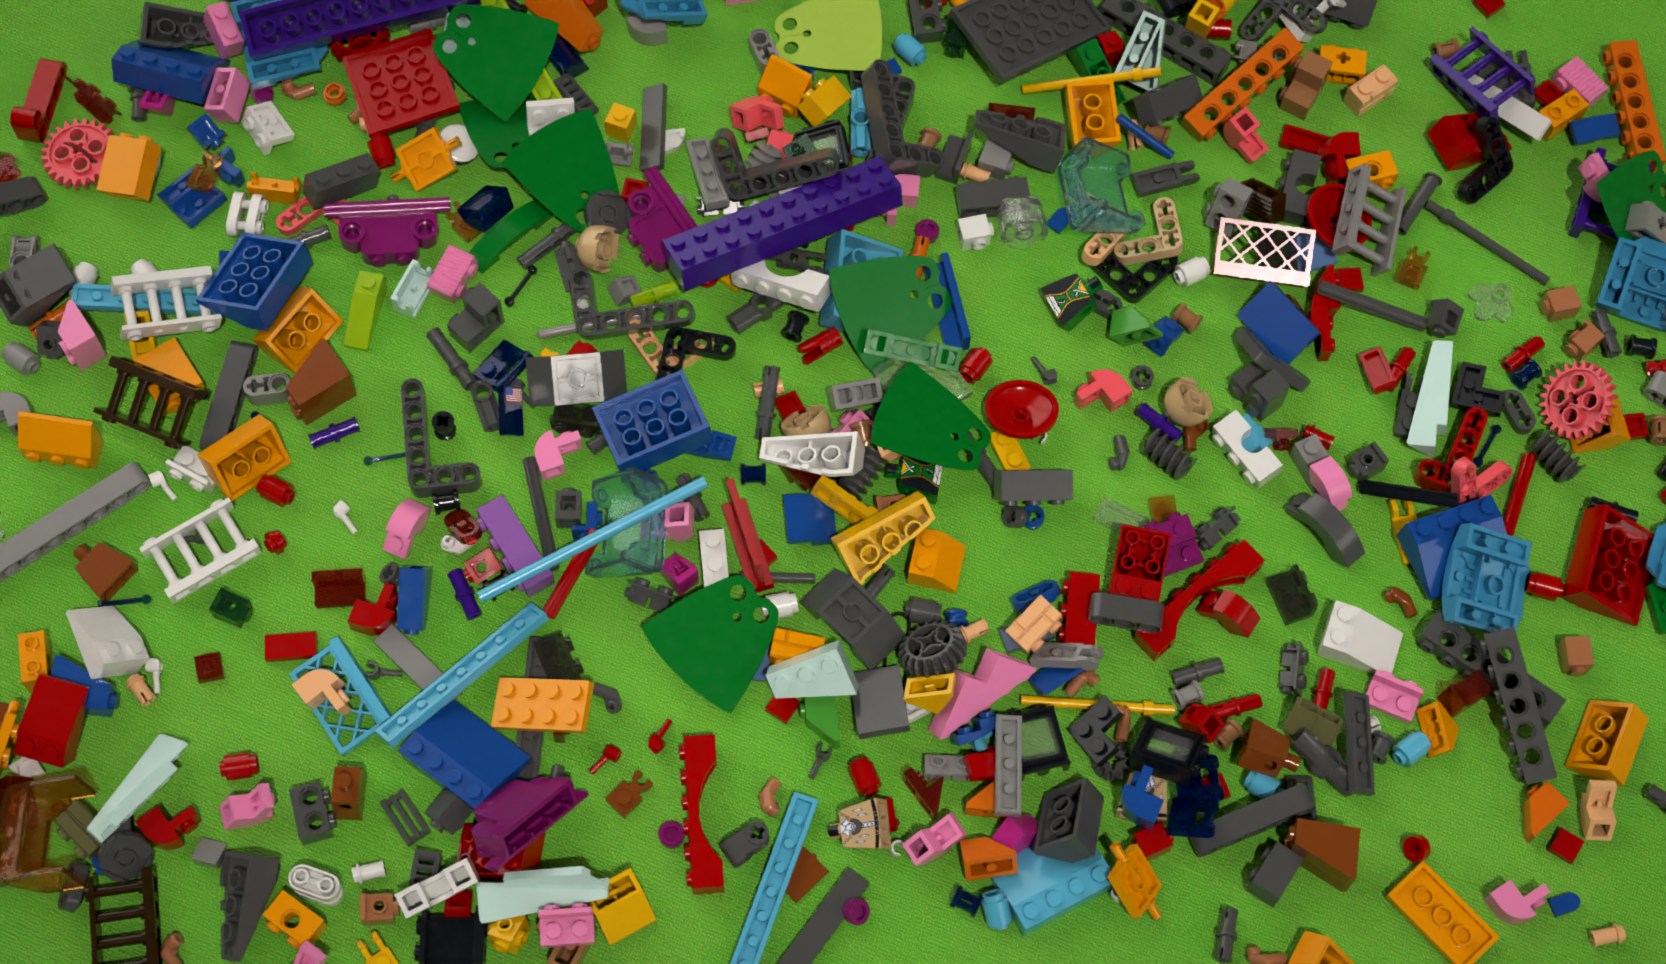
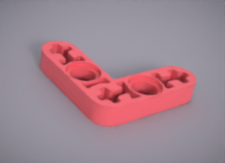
[276,197,346,236]
[1451,457,1513,506]

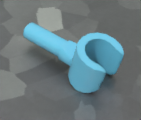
[971,729,995,752]

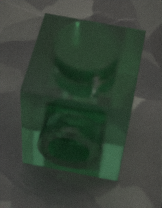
[782,133,824,171]

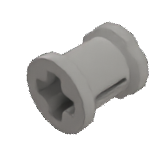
[1171,680,1204,710]

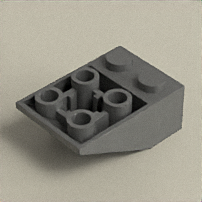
[0,244,77,327]

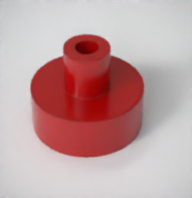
[1403,835,1431,862]

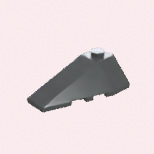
[139,2,215,49]
[974,109,1066,173]
[220,851,279,962]

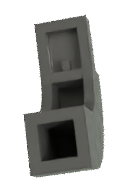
[1285,492,1365,568]

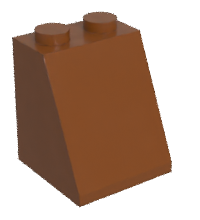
[286,338,357,426]
[1283,818,1361,892]

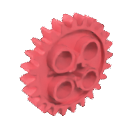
[41,118,115,190]
[1539,361,1618,440]

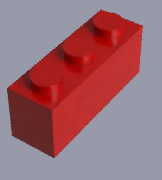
[1058,571,1100,646]

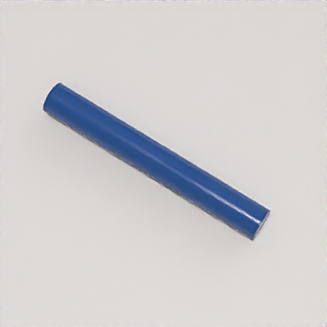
[1116,114,1174,159]

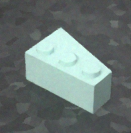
[1114,10,1166,91]
[766,640,859,698]

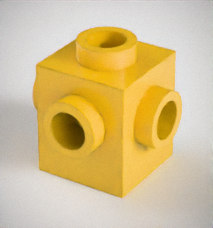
[488,915,531,955]

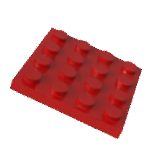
[342,28,460,139]

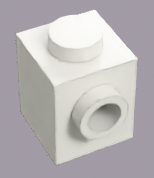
[957,214,994,251]

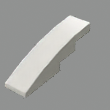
[1468,75,1553,141]

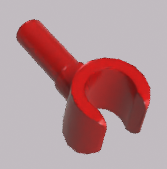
[648,719,672,754]
[588,745,622,775]

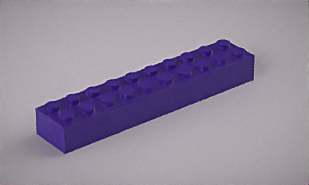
[239,0,482,61]
[662,156,903,291]

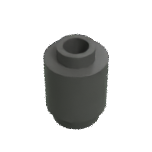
[904,597,942,625]

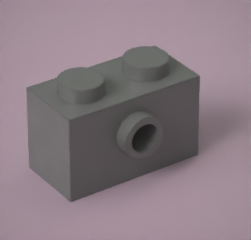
[1246,841,1304,908]

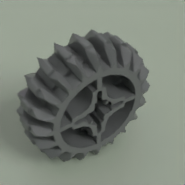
[898,620,967,678]

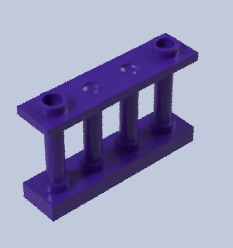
[1429,26,1536,120]
[1568,147,1652,239]

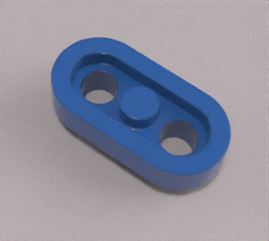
[1011,580,1060,613]

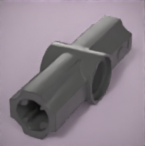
[727,293,788,335]
[1290,728,1353,797]

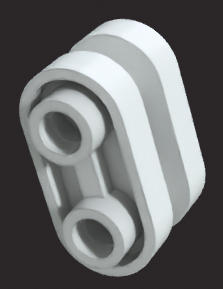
[226,191,269,237]
[288,864,344,907]

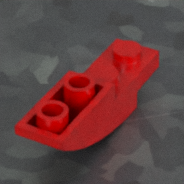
[1307,265,1341,361]

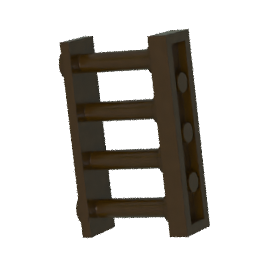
[93,356,207,449]
[84,868,163,964]

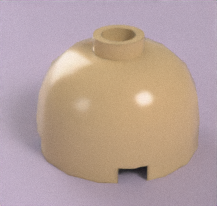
[575,225,620,274]
[1164,377,1213,427]
[781,404,831,436]

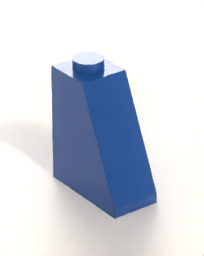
[397,565,433,635]
[51,655,119,717]

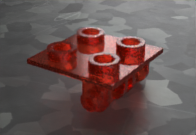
[65,76,122,125]

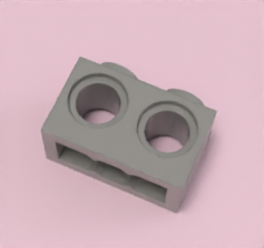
[1205,177,1254,237]

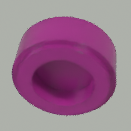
[915,219,939,244]
[658,821,685,849]
[843,897,870,925]

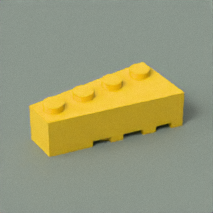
[830,491,936,585]

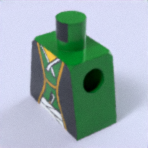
[1041,274,1103,331]
[886,455,943,505]

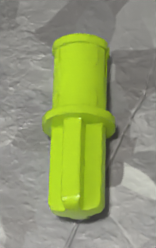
[629,279,678,307]

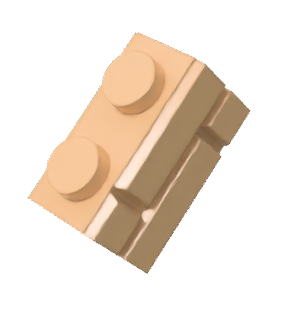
[1343,65,1398,117]
[1005,595,1063,655]

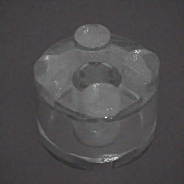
[996,195,1048,249]

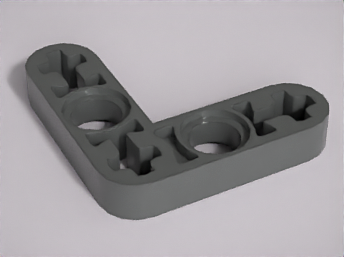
[1240,0,1327,42]
[1234,326,1311,391]

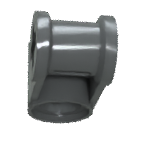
[719,821,769,868]

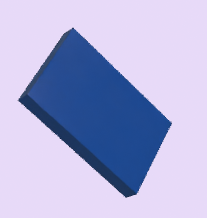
[1237,281,1321,364]

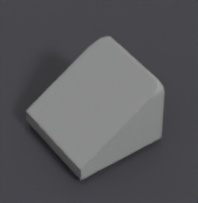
[608,276,642,306]
[191,838,228,869]

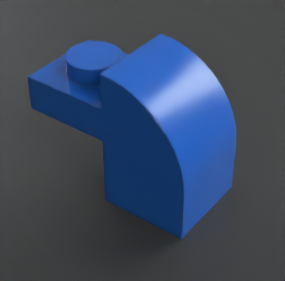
[1120,765,1164,830]

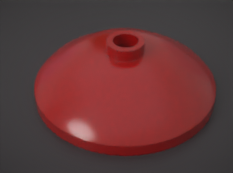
[1307,183,1372,247]
[985,380,1059,439]

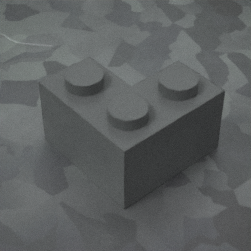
[447,283,505,353]
[1228,361,1290,422]

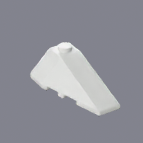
[759,431,865,477]

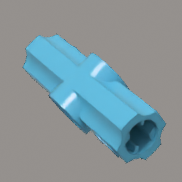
[850,87,871,158]

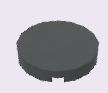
[584,190,631,235]
[98,831,152,882]

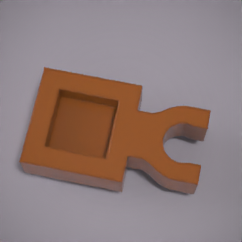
[606,770,653,819]

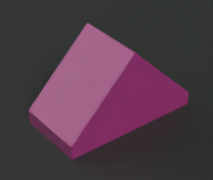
[139,90,175,117]
[656,553,699,596]
[991,814,1039,854]

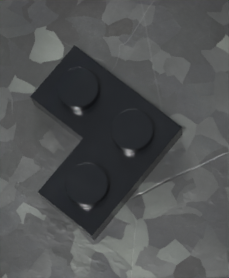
[1451,361,1506,418]
[1068,695,1124,767]

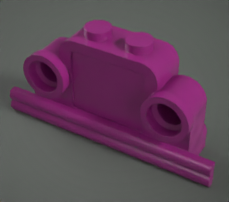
[627,165,698,277]
[324,197,451,267]
[471,777,589,872]

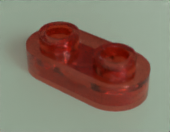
[444,509,482,545]

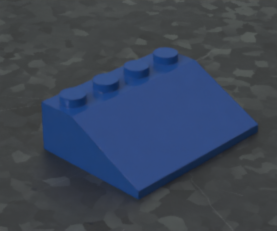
[111,39,230,104]
[196,232,313,331]
[592,369,714,479]
[1396,495,1507,601]
[398,700,532,813]

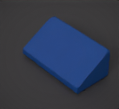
[1029,667,1084,695]

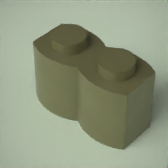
[1282,696,1344,747]

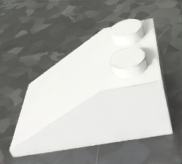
[1317,600,1403,674]
[66,605,149,679]

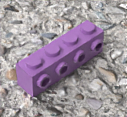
[476,495,555,598]

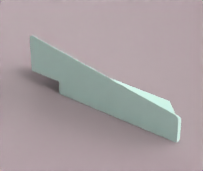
[1407,340,1453,457]
[87,734,188,844]
[477,866,610,923]

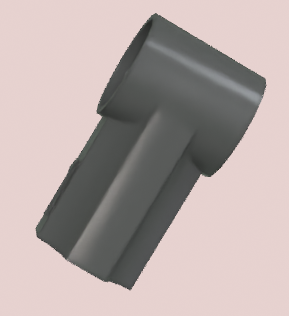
[471,380,505,432]

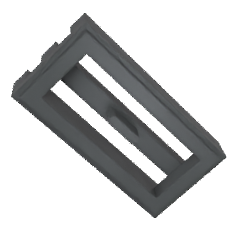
[380,789,431,847]

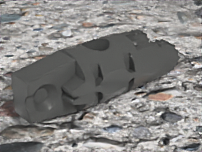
[768,248,828,274]

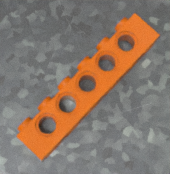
[1181,27,1304,143]
[1602,40,1666,172]

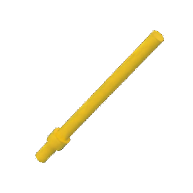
[1022,67,1162,94]
[1021,695,1174,716]

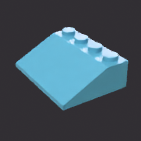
[820,229,903,332]
[990,843,1113,937]

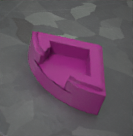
[249,86,274,104]

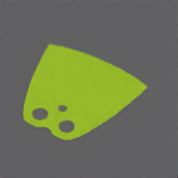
[775,0,882,71]

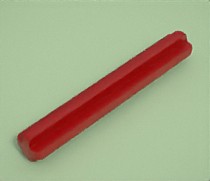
[1503,452,1537,536]
[543,528,598,619]

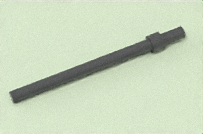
[1425,200,1550,285]

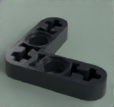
[1457,116,1513,204]
[1089,248,1178,303]
[656,327,736,380]

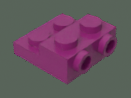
[1143,512,1204,578]

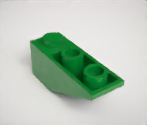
[1068,38,1126,105]

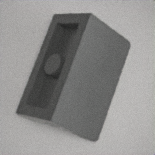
[935,131,973,184]

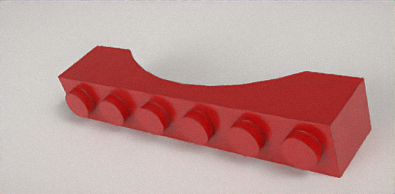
[1133,539,1265,661]
[679,734,725,895]

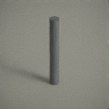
[740,572,815,584]

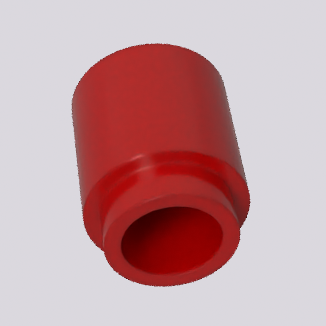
[367,133,396,170]
[958,347,993,384]
[256,474,295,507]
[1525,572,1565,602]
[219,752,259,781]
[849,757,882,797]

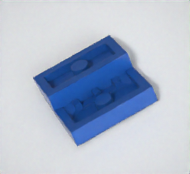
[158,166,228,229]
[783,494,837,546]

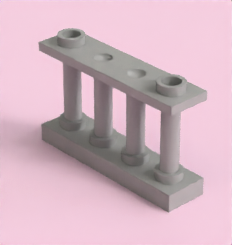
[1331,163,1407,276]

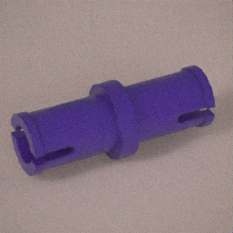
[1136,402,1184,443]
[308,416,361,449]
[447,568,482,620]

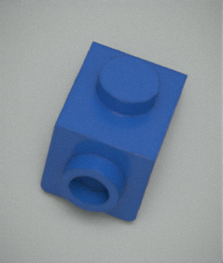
[186,113,225,151]
[212,146,245,188]
[1143,316,1185,357]
[572,502,603,540]

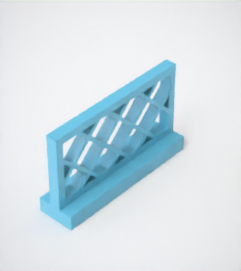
[289,636,393,756]

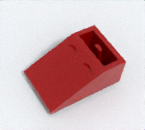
[1427,113,1512,171]
[1107,524,1171,602]
[456,824,546,882]

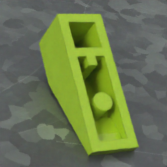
[344,270,387,352]

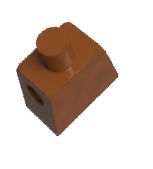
[73,543,139,604]
[1237,719,1301,778]
[331,766,367,820]

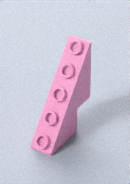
[928,648,1037,740]

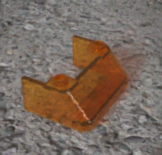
[0,774,96,894]

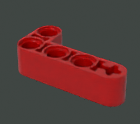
[10,58,67,143]
[1413,407,1488,492]

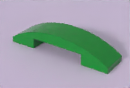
[469,199,554,274]
[863,329,963,372]

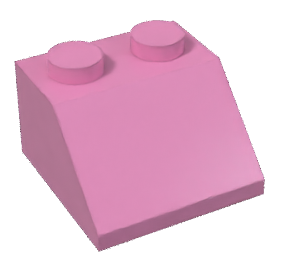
[58,299,107,371]

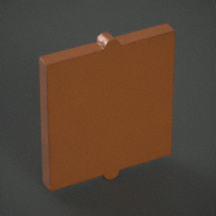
[786,846,829,903]

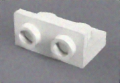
[526,98,575,136]
[242,101,295,155]
[165,446,216,494]

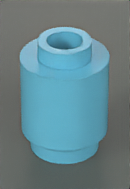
[893,33,927,66]
[1392,731,1431,767]
[1243,771,1283,800]
[981,889,1013,930]

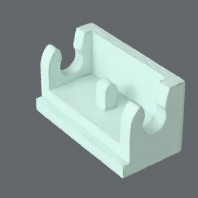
[390,259,433,319]

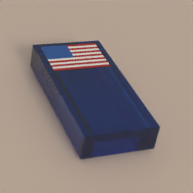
[498,386,524,437]

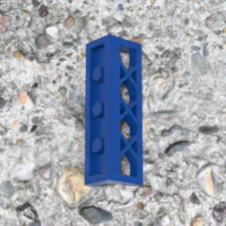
[923,252,971,351]

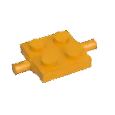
[390,127,462,192]
[0,700,21,773]
[1107,842,1162,920]

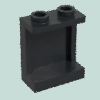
[414,911,488,964]

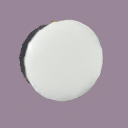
[440,124,479,165]

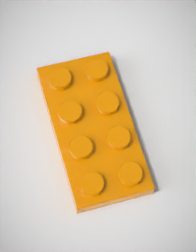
[491,677,594,734]
[1386,861,1500,964]

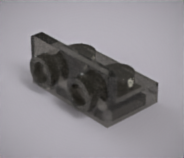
[550,403,601,438]
[1265,564,1318,626]
[533,631,585,680]

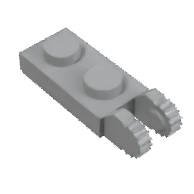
[1030,642,1104,671]

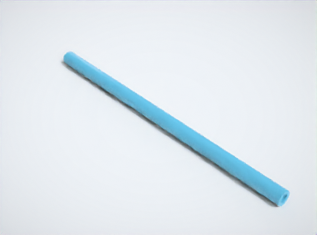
[477,476,708,603]

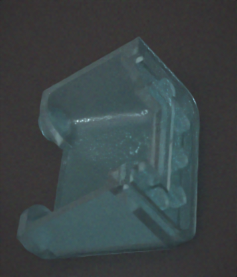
[1058,136,1146,234]
[585,467,669,578]

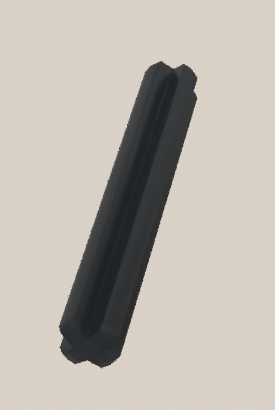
[1359,480,1459,508]

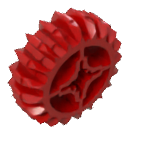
[328,28,391,63]

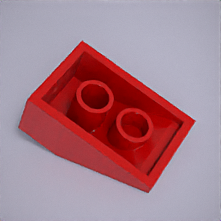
[13,673,90,768]

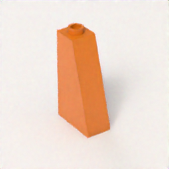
[524,0,604,52]

